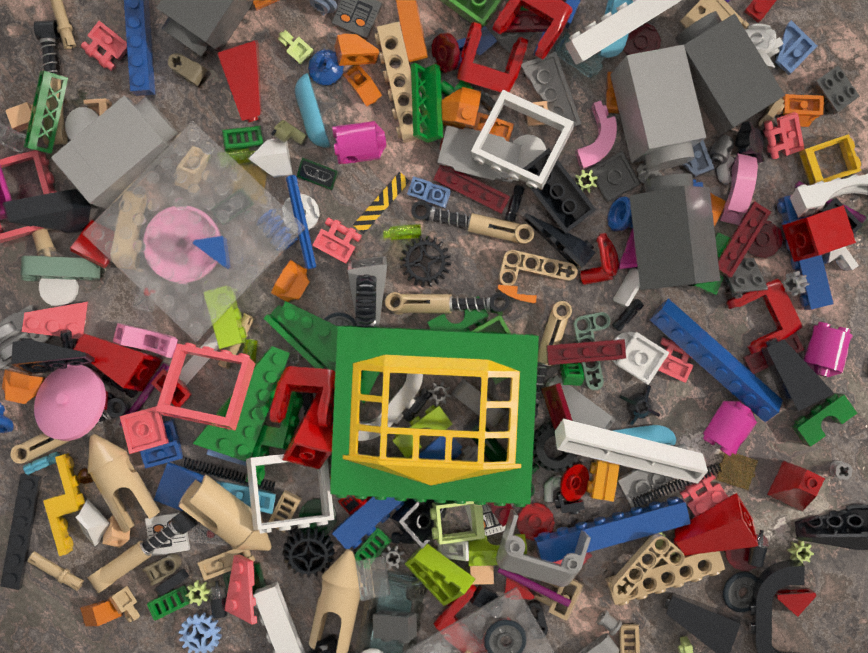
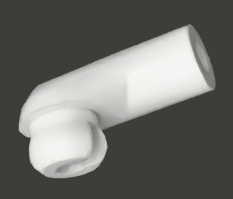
[717,156,735,185]
[544,476,562,502]

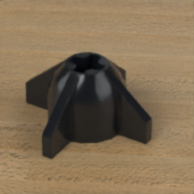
[735,120,765,163]
[618,385,660,426]

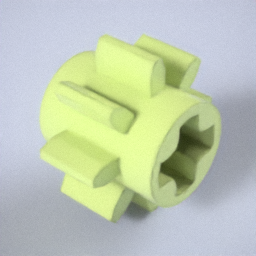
[575,170,598,193]
[787,540,814,563]
[185,580,211,606]

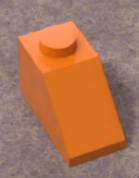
[334,33,379,66]
[342,65,382,107]

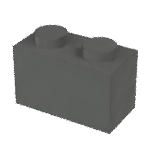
[373,610,417,643]

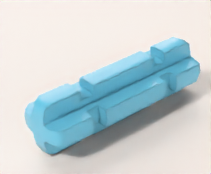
[23,452,60,475]

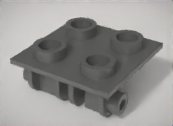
[812,65,860,115]
[724,258,768,299]

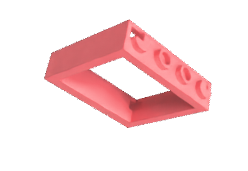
[0,150,57,243]
[156,343,255,431]

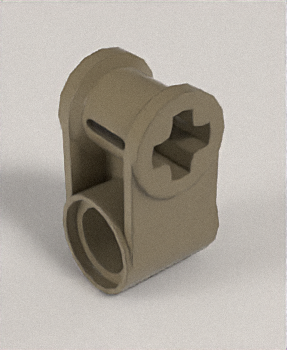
[168,53,207,87]
[141,553,181,586]

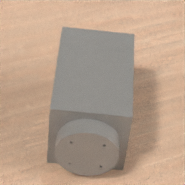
[610,45,706,171]
[51,95,178,210]

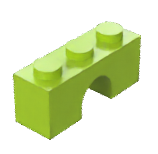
[393,404,453,458]
[468,534,527,566]

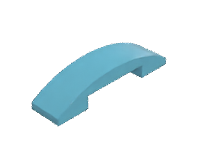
[202,480,276,514]

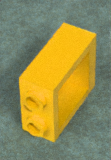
[799,134,861,185]

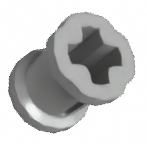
[828,460,852,480]
[596,610,622,636]

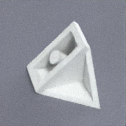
[249,138,293,178]
[76,499,110,546]

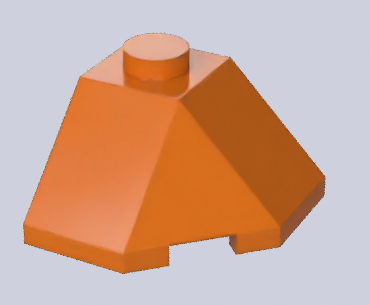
[442,87,481,129]

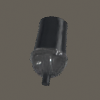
[747,529,770,567]
[208,581,228,618]

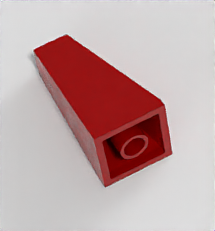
[217,40,261,123]
[73,334,163,391]
[282,393,334,469]
[767,460,825,512]
[674,493,758,556]

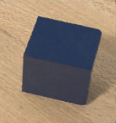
[476,26,497,56]

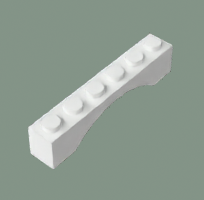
[790,173,868,218]

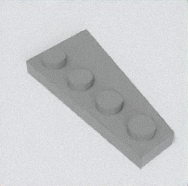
[521,52,581,128]
[617,443,688,508]

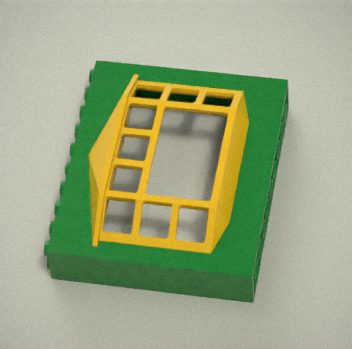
[330,325,539,507]

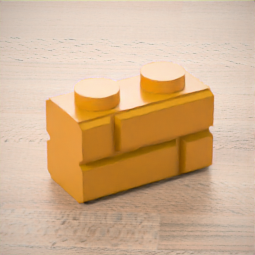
[586,459,620,501]

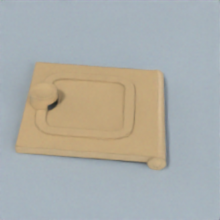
[679,0,749,29]

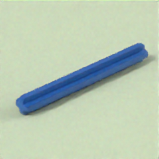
[286,175,316,269]

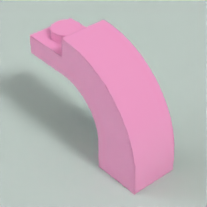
[575,100,617,170]
[720,153,758,225]
[113,323,178,358]

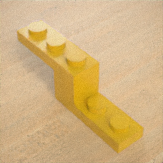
[43,453,85,556]

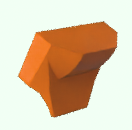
[783,94,824,127]
[271,260,310,302]
[2,369,45,404]

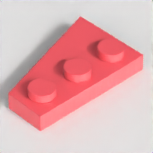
[22,302,88,339]
[225,554,257,625]

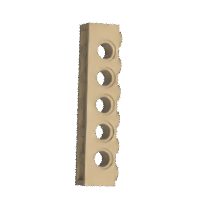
[375,22,423,143]
[605,551,725,606]

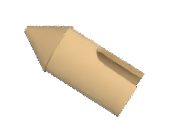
[88,434,160,533]
[179,475,272,551]
[309,549,364,653]

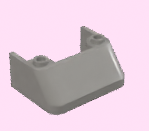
[496,509,591,587]

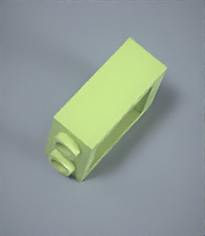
[430,500,485,545]

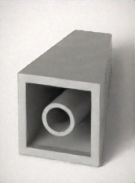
[348,256,387,327]
[545,375,615,430]

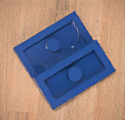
[140,419,183,469]
[154,462,204,511]

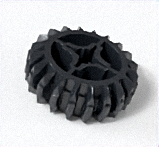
[399,236,451,287]
[355,274,377,328]
[282,527,335,578]

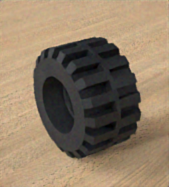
[533,422,578,472]

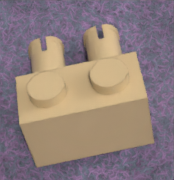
[534,579,584,621]

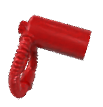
[580,233,619,285]

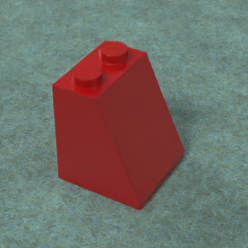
[782,205,856,262]

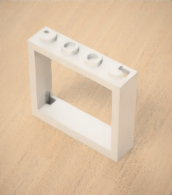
[471,90,574,189]
[246,454,334,534]

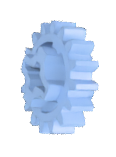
[179,612,222,653]

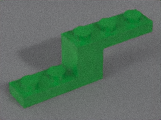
[246,391,303,485]

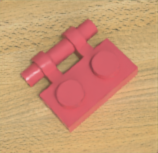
[81,21,127,71]
[763,112,805,159]
[312,217,362,264]
[658,337,694,383]
[680,472,728,517]

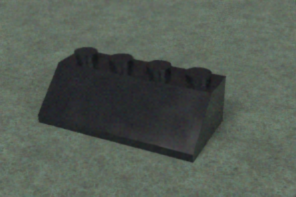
[523,148,596,234]

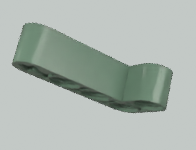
[20,256,100,281]
[572,312,610,390]

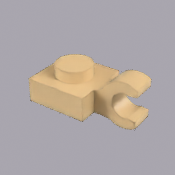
[758,98,785,126]
[109,586,140,623]

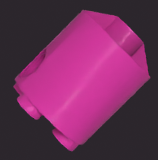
[332,121,387,164]
[804,322,853,377]
[702,401,757,456]

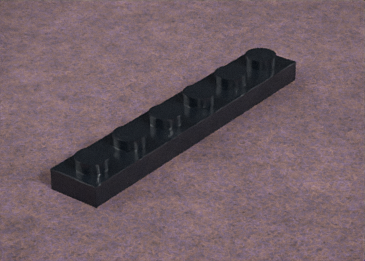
[0,473,42,590]

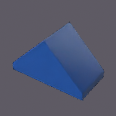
[193,236,230,269]

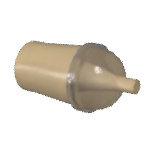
[32,229,57,257]

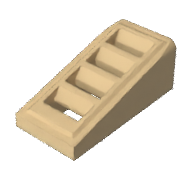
[269,490,302,533]
[619,625,640,653]

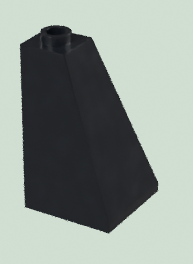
[761,338,833,411]
[664,593,741,653]

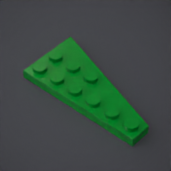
[277,301,380,403]
[192,346,290,462]

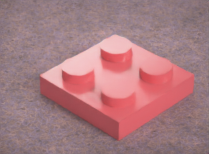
[120,406,169,454]

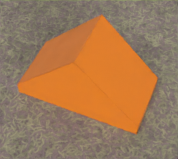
[80,599,123,626]

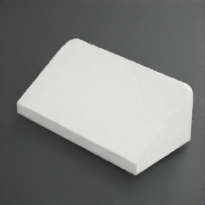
[613,268,640,307]

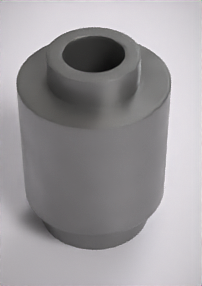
[709,135,734,165]

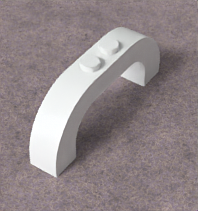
[358,373,423,441]

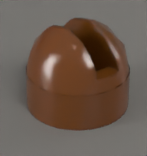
[78,468,93,484]

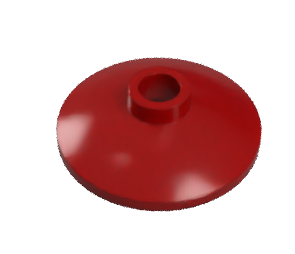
[560,464,589,502]

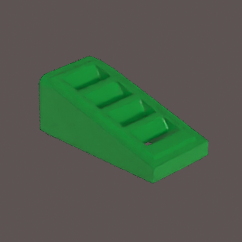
[221,126,263,152]
[560,362,585,386]
[354,527,392,571]
[147,585,191,621]

